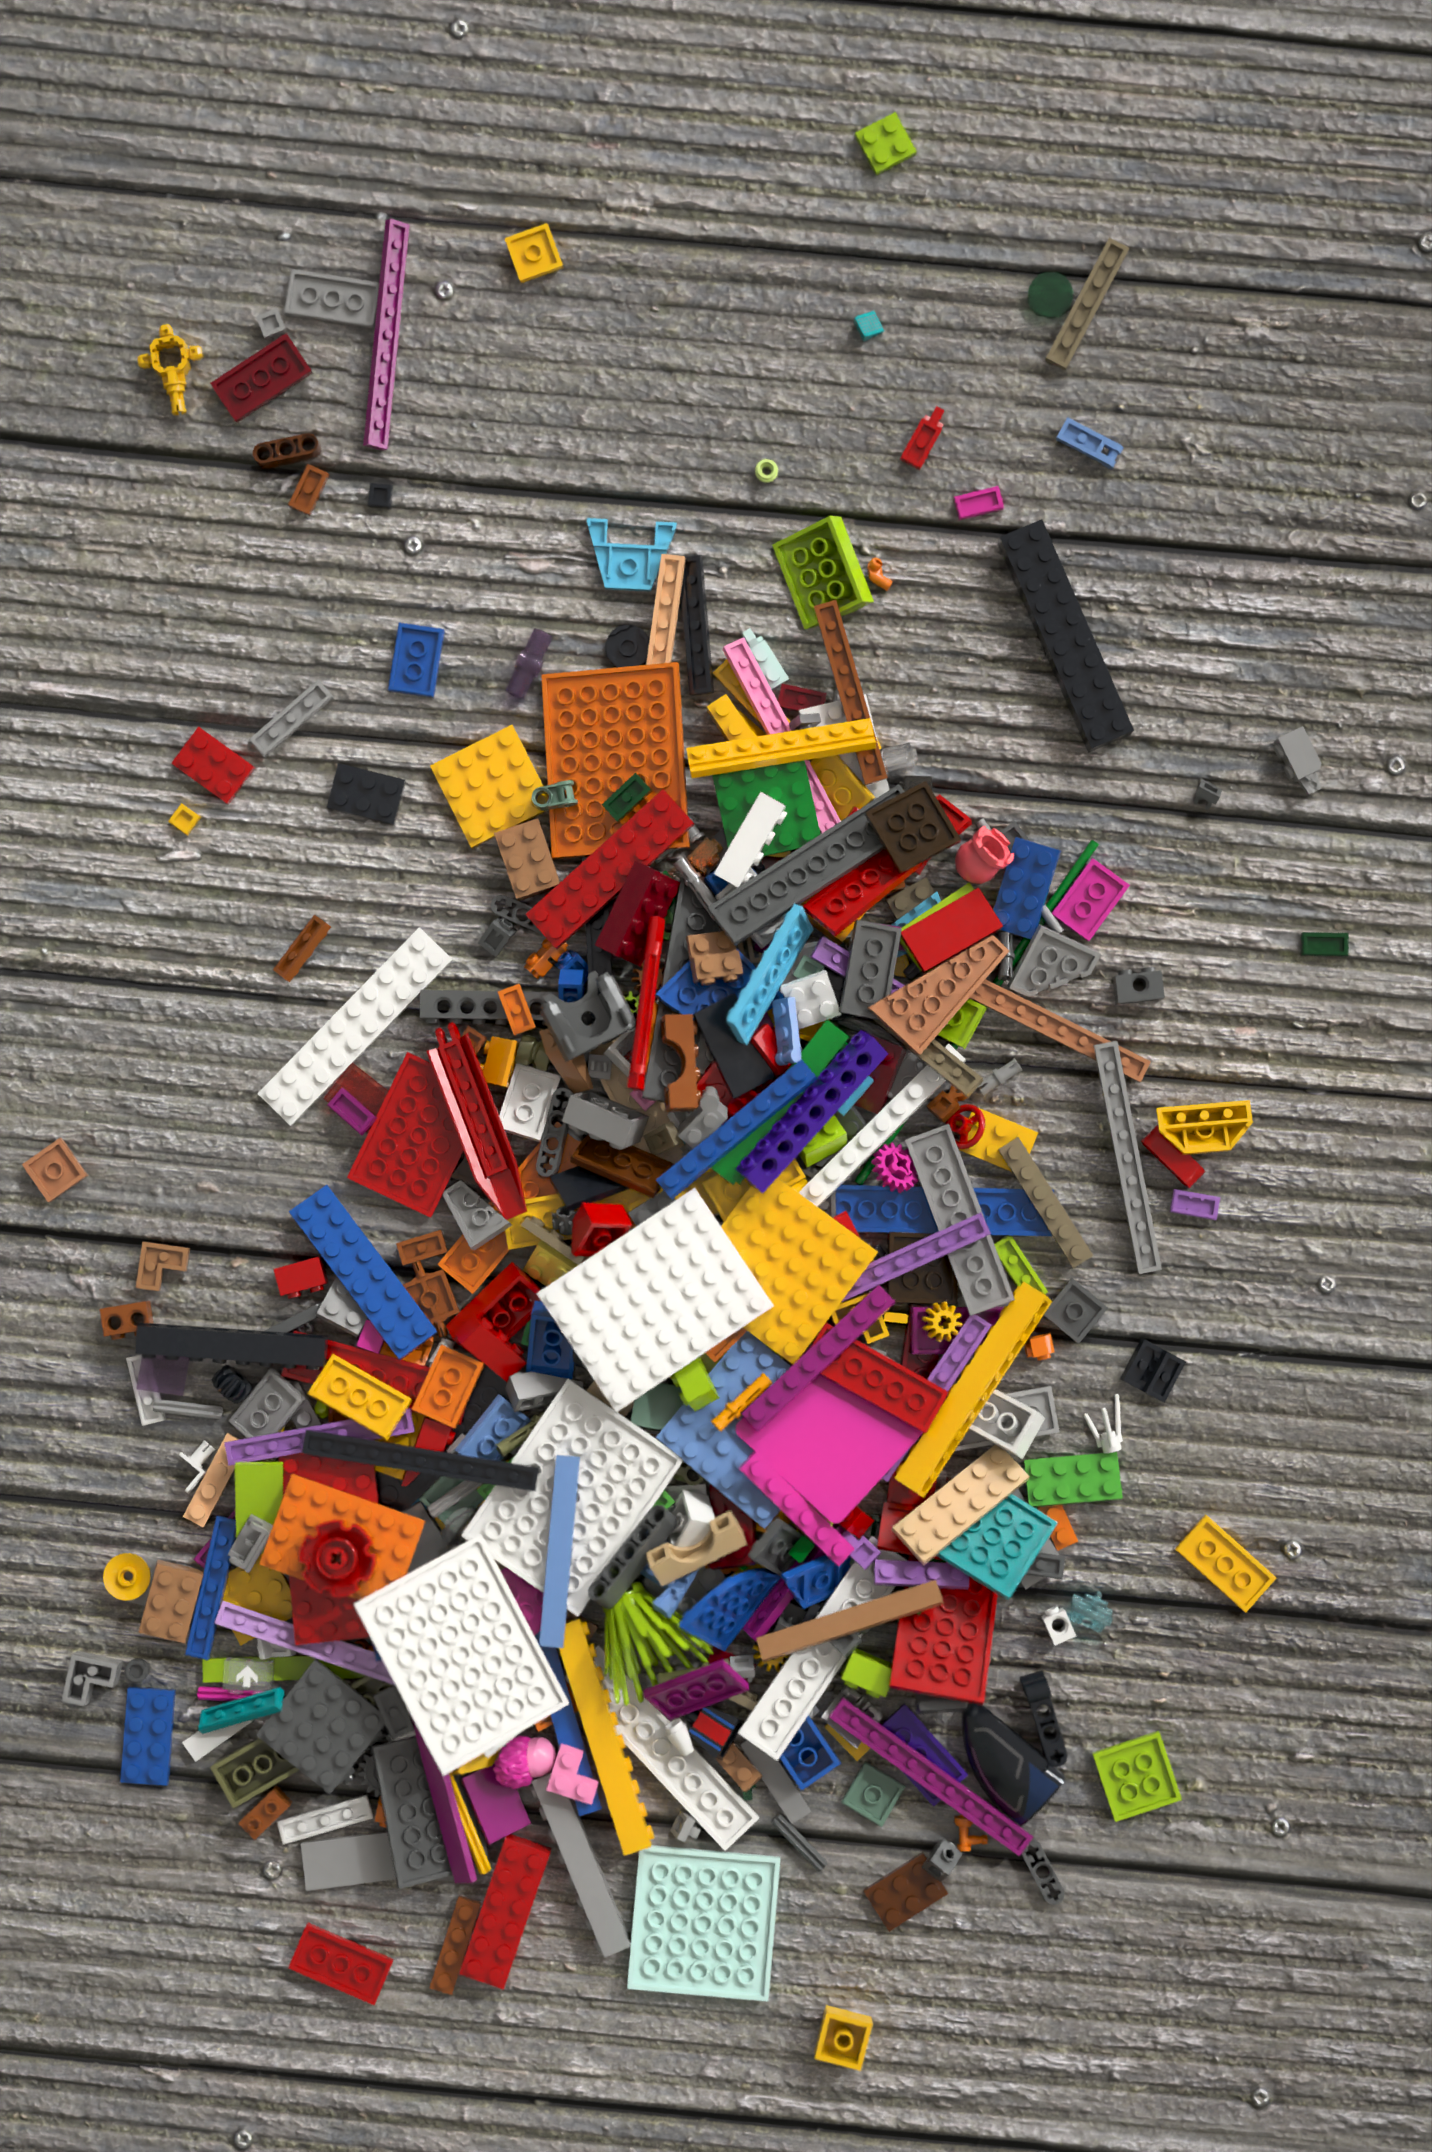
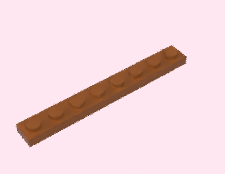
[814,600,888,785]

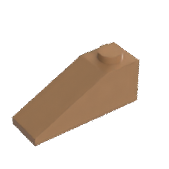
[539,1029,593,1094]

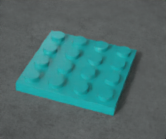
[936,1494,1058,1601]

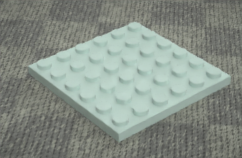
[627,1845,780,2001]

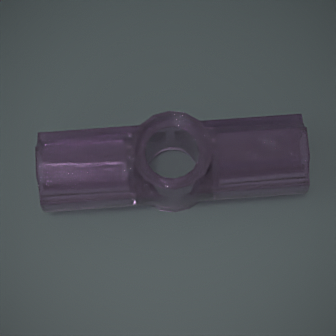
[506,628,553,700]

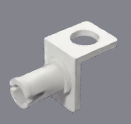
[179,1440,215,1494]

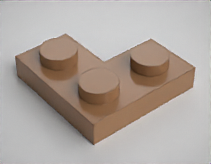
[136,1242,190,1291]

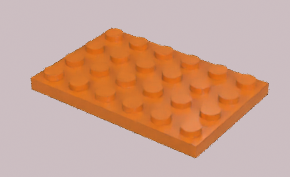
[259,1474,426,1600]

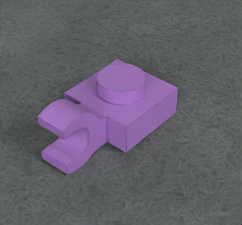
[841,1530,881,1571]

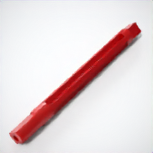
[627,916,665,1090]

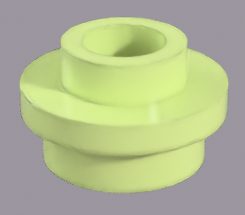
[755,459,778,483]

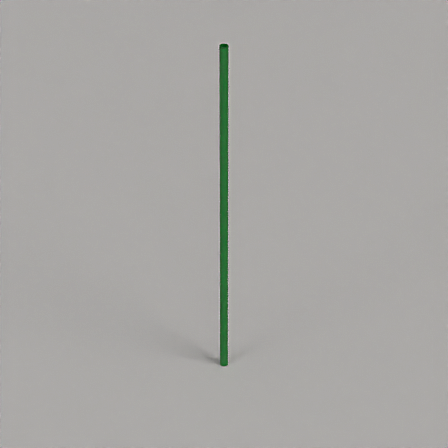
[854,840,1099,1185]

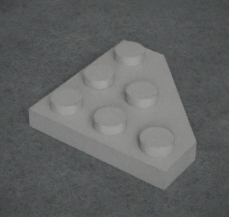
[1007,924,1101,997]

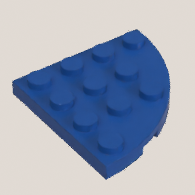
[655,931,785,1020]
[679,1568,781,1652]

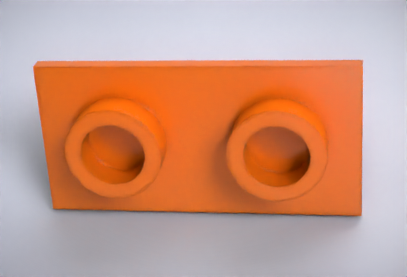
[524,938,569,979]

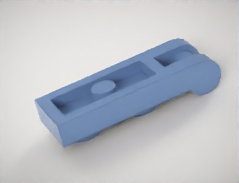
[1056,417,1124,469]
[772,997,801,1066]

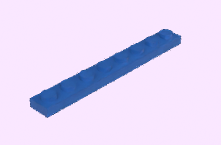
[656,1059,818,1199]

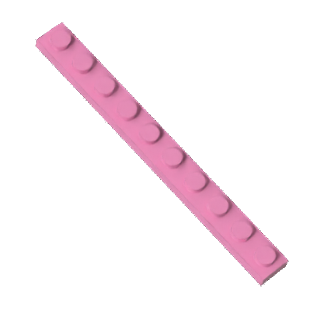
[722,637,841,834]

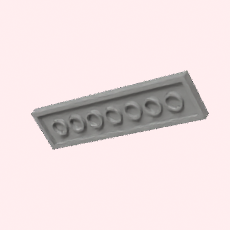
[905,1124,1015,1316]

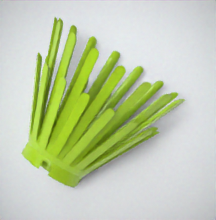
[602,1582,713,1706]

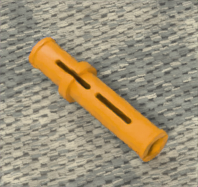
[711,1373,773,1432]

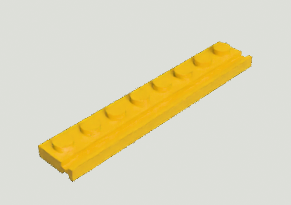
[686,718,876,778]

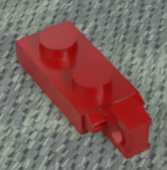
[900,406,945,471]

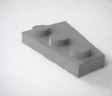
[442,1180,512,1251]

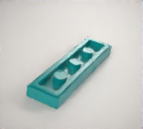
[198,1687,285,1734]

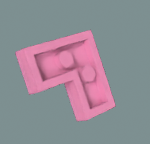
[546,1743,599,1805]

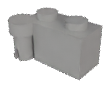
[678,1086,727,1149]

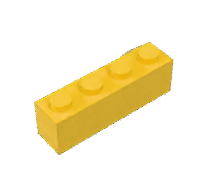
[707,694,766,741]

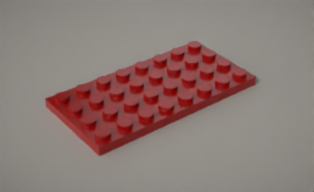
[279,1453,379,1645]

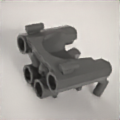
[540,970,636,1062]

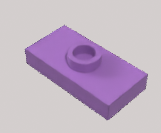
[1169,1189,1220,1220]

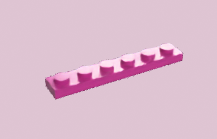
[738,1451,855,1566]

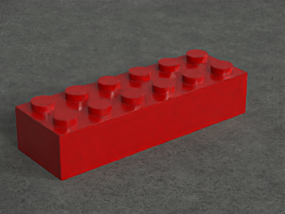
[459,1834,551,1990]

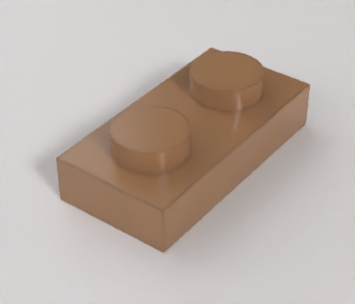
[716,1742,763,1792]

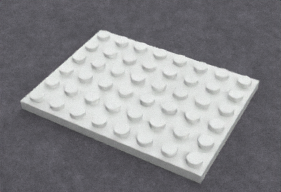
[537,1188,774,1412]
[461,1379,684,1616]
[354,1534,569,1775]

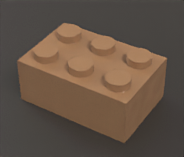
[494,818,560,901]
[138,1560,203,1643]

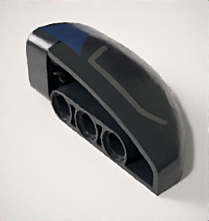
[961,1702,1066,1827]

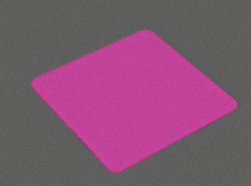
[736,1344,923,1523]

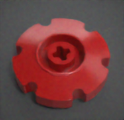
[299,1520,377,1597]

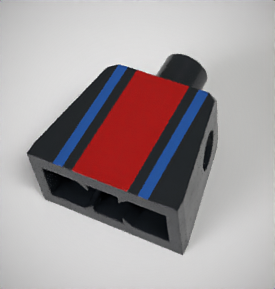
[685,1706,745,1761]

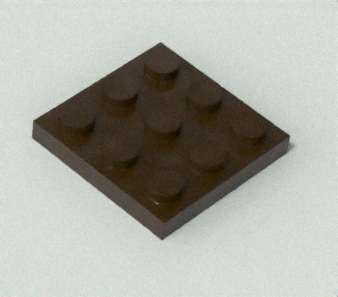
[865,781,961,874]
[887,1232,958,1305]

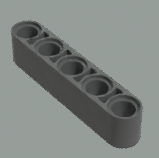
[588,1505,677,1609]

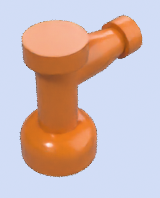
[954,1815,988,1852]

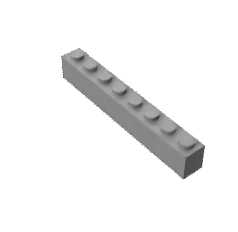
[530,1771,631,1958]

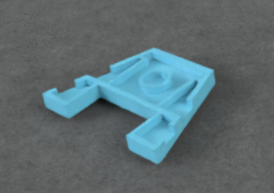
[587,518,677,592]

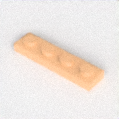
[183,1433,239,1527]

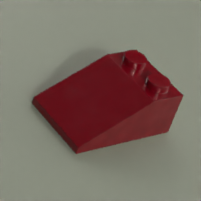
[854,1033,907,1114]

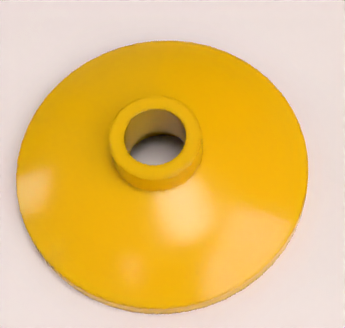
[103,1553,151,1601]

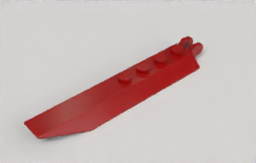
[426,1022,527,1220]

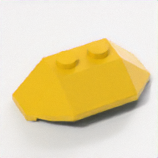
[1156,1100,1253,1155]

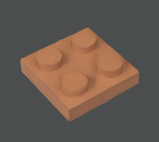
[22,1138,88,1203]

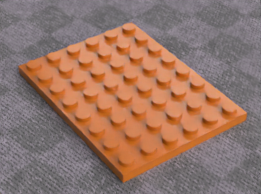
[541,662,690,859]

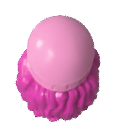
[493,1736,557,1790]

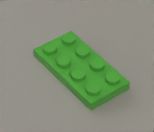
[1023,1452,1123,1507]

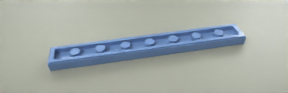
[539,1455,580,1648]

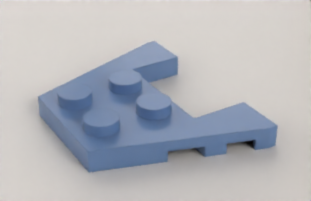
[640,1539,701,1618]

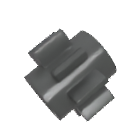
[552,1206,577,1235]

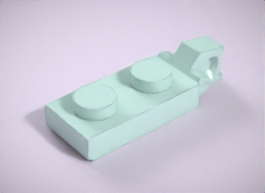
[742,628,789,690]

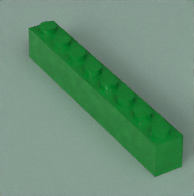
[711,1020,849,1186]

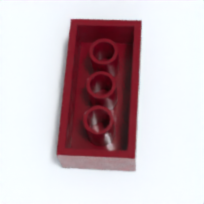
[595,861,680,967]

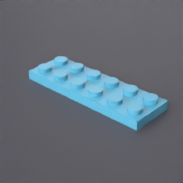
[726,904,813,1045]

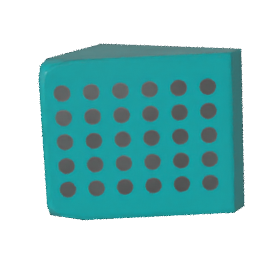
[854,311,884,342]

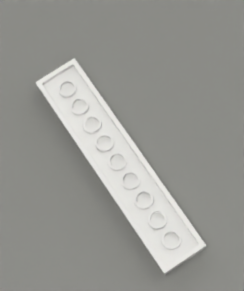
[257,927,453,1126]
[738,1536,907,1760]
[564,1644,759,1851]

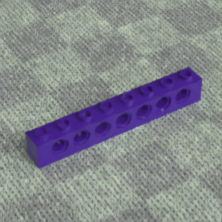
[735,1030,888,1193]

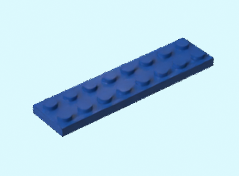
[289,1185,437,1361]

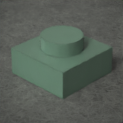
[792,955,824,979]

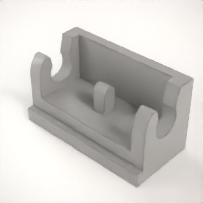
[228,1514,273,1573]

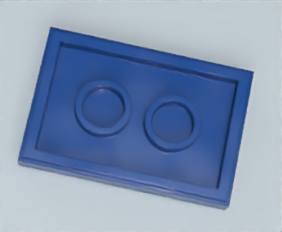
[388,622,445,698]

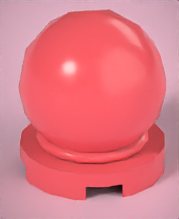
[955,826,1014,884]

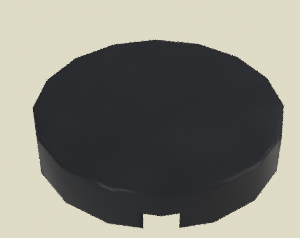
[605,624,650,668]

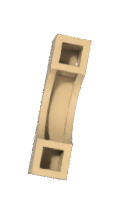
[646,1511,747,1586]

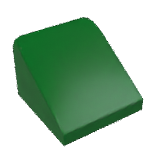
[789,1535,815,1563]

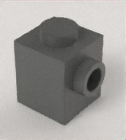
[922,1839,963,1882]

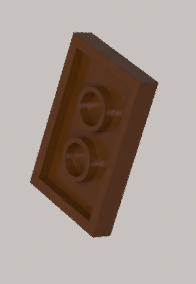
[863,1852,948,1932]

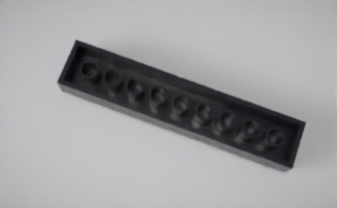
[997,519,1134,753]

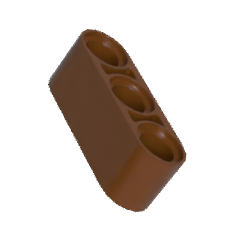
[253,433,321,469]

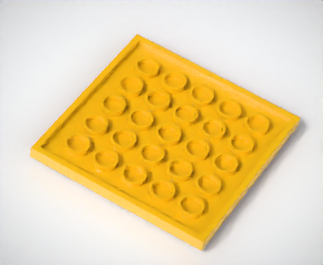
[721,1177,878,1365]

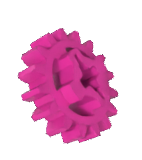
[871,1142,918,1193]

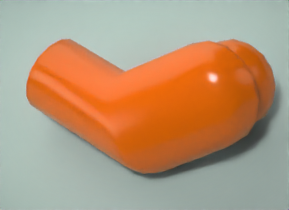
[867,558,893,591]

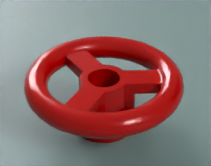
[945,1104,985,1149]

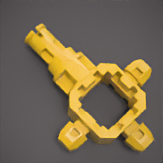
[137,324,203,415]

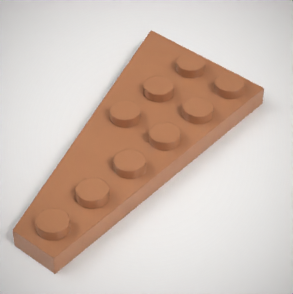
[867,935,1009,1055]

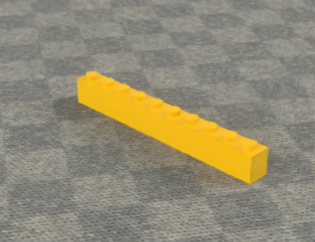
[895,1282,1052,1498]
[559,1616,655,1856]

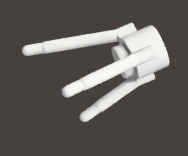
[1084,1394,1123,1453]

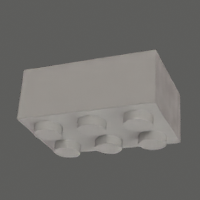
[562,1090,649,1150]

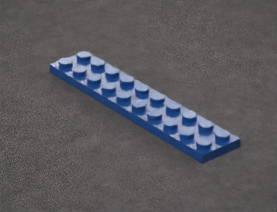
[836,1185,1054,1236]

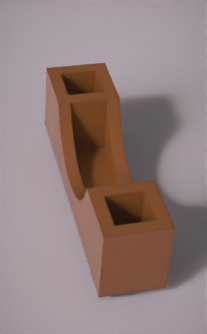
[660,1014,701,1112]

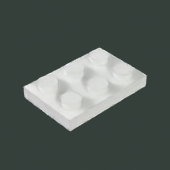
[499,1063,561,1142]

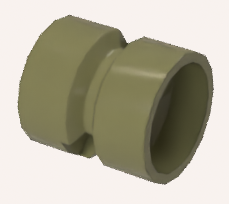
[515,1034,550,1072]

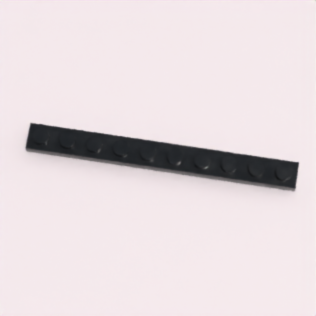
[302,1429,540,1491]

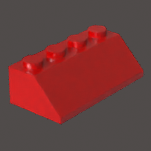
[446,1262,542,1363]

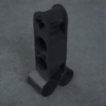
[1020,1670,1068,1767]

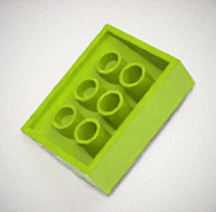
[772,516,874,630]

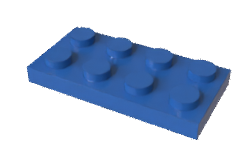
[993,837,1061,939]
[120,1687,176,1786]

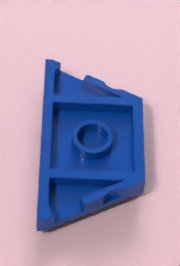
[781,1555,851,1609]

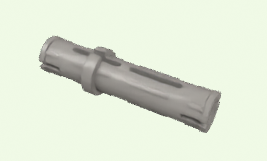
[673,856,717,921]

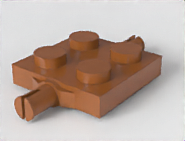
[403,1260,460,1338]

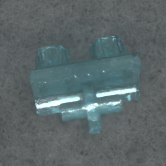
[1069,1591,1113,1633]

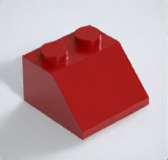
[571,1203,632,1257]

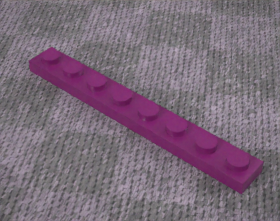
[742,1285,895,1432]

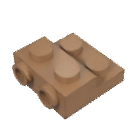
[686,931,743,986]

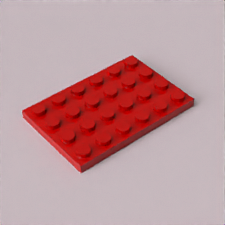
[347,1052,492,1218]
[889,1554,998,1705]

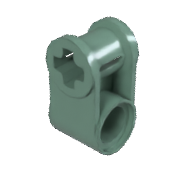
[532,780,578,811]

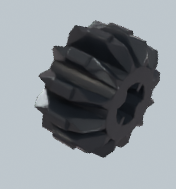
[211,1365,252,1404]

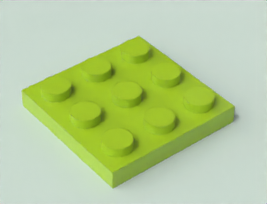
[1092,1731,1182,1822]

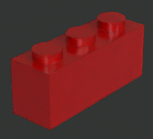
[455,1314,527,1382]

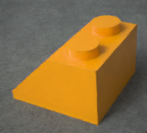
[480,1036,520,1088]

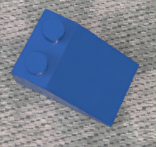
[526,1300,574,1380]
[780,1714,841,1791]

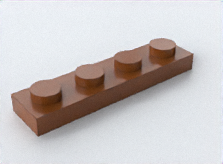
[430,1895,481,1995]

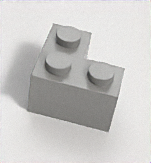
[62,1651,123,1706]

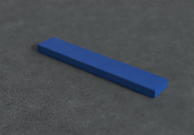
[185,1515,236,1660]

